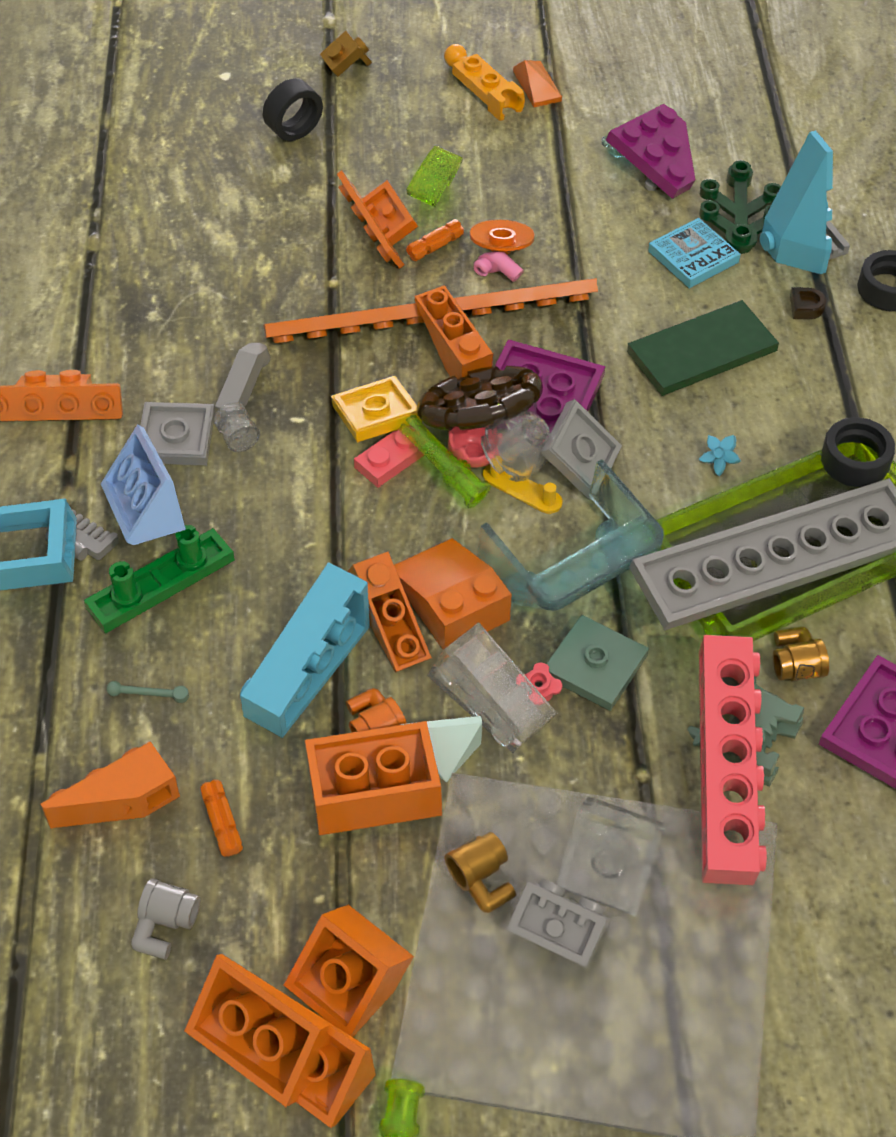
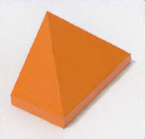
[513,60,562,107]

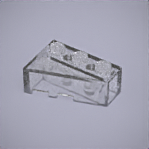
[427,623,557,753]

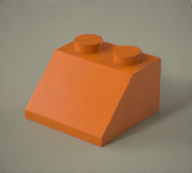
[284,904,414,1037]

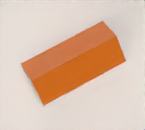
[184,954,376,1128]

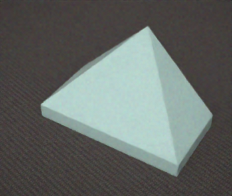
[400,716,482,782]

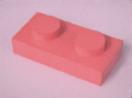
[354,425,431,488]

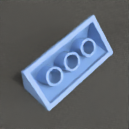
[101,424,186,545]

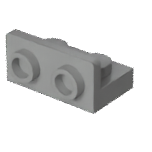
[506,878,612,968]

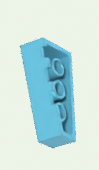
[240,562,370,738]

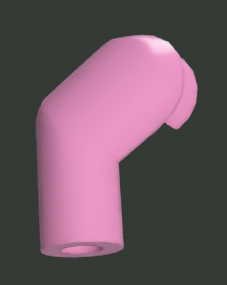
[474,251,524,282]

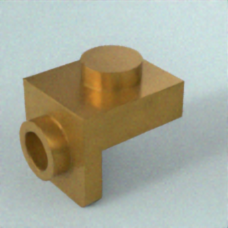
[320,31,372,77]

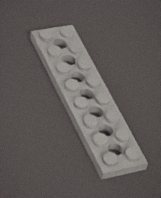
[629,478,896,630]

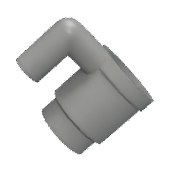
[131,878,201,960]

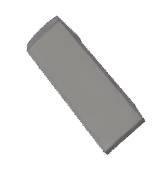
[215,343,271,413]

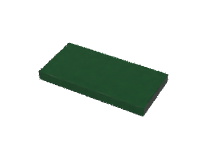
[627,300,779,396]

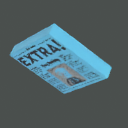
[648,218,741,288]

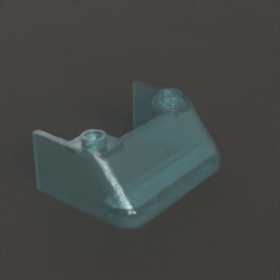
[477,459,664,611]

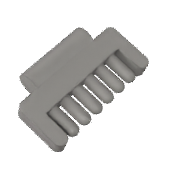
[45,510,119,561]

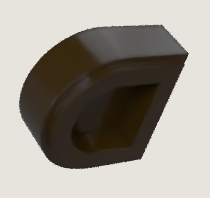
[790,287,826,319]

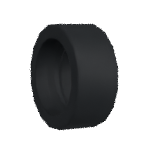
[262,78,323,142]
[857,250,896,311]
[821,417,895,487]

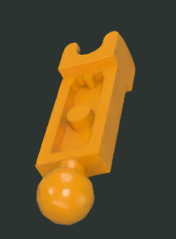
[444,44,525,121]

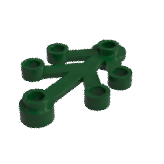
[699,160,781,254]

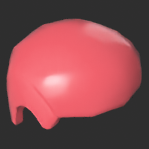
[448,425,502,468]

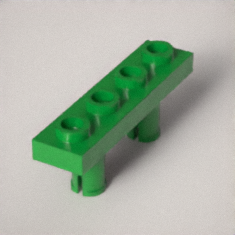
[84,525,235,634]

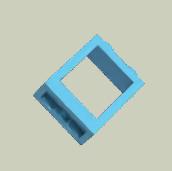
[0,499,77,590]

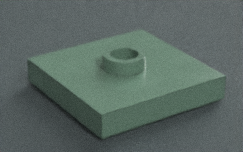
[547,614,649,711]

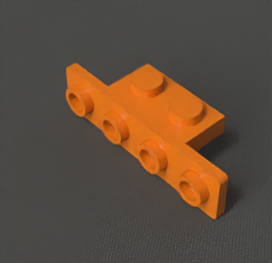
[337,170,419,269]
[0,370,123,421]

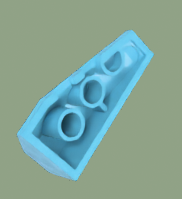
[760,130,833,274]

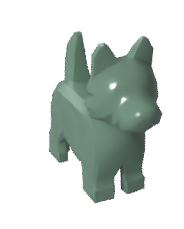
[687,677,804,787]

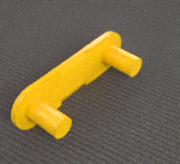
[483,455,563,514]

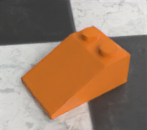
[394,538,512,652]

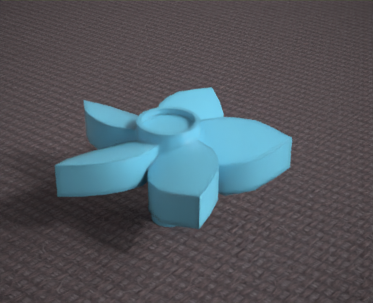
[699,435,741,476]

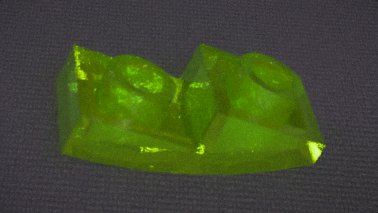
[406,145,463,207]

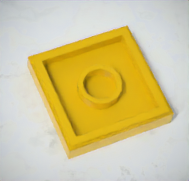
[331,376,422,443]

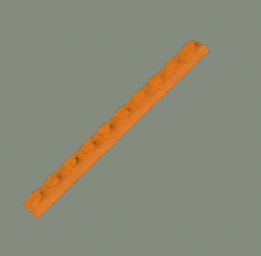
[263,278,598,343]

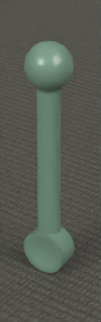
[106,681,189,703]

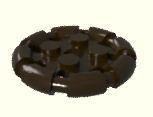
[417,366,543,431]

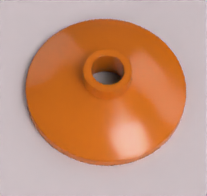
[470,220,535,255]

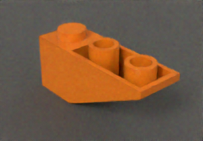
[415,285,493,379]
[348,552,432,673]
[40,741,180,828]

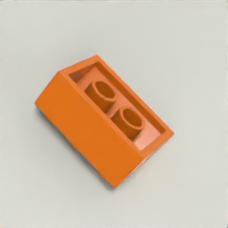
[305,721,442,836]

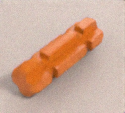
[406,219,464,261]
[200,780,243,857]

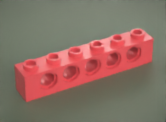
[699,635,767,885]

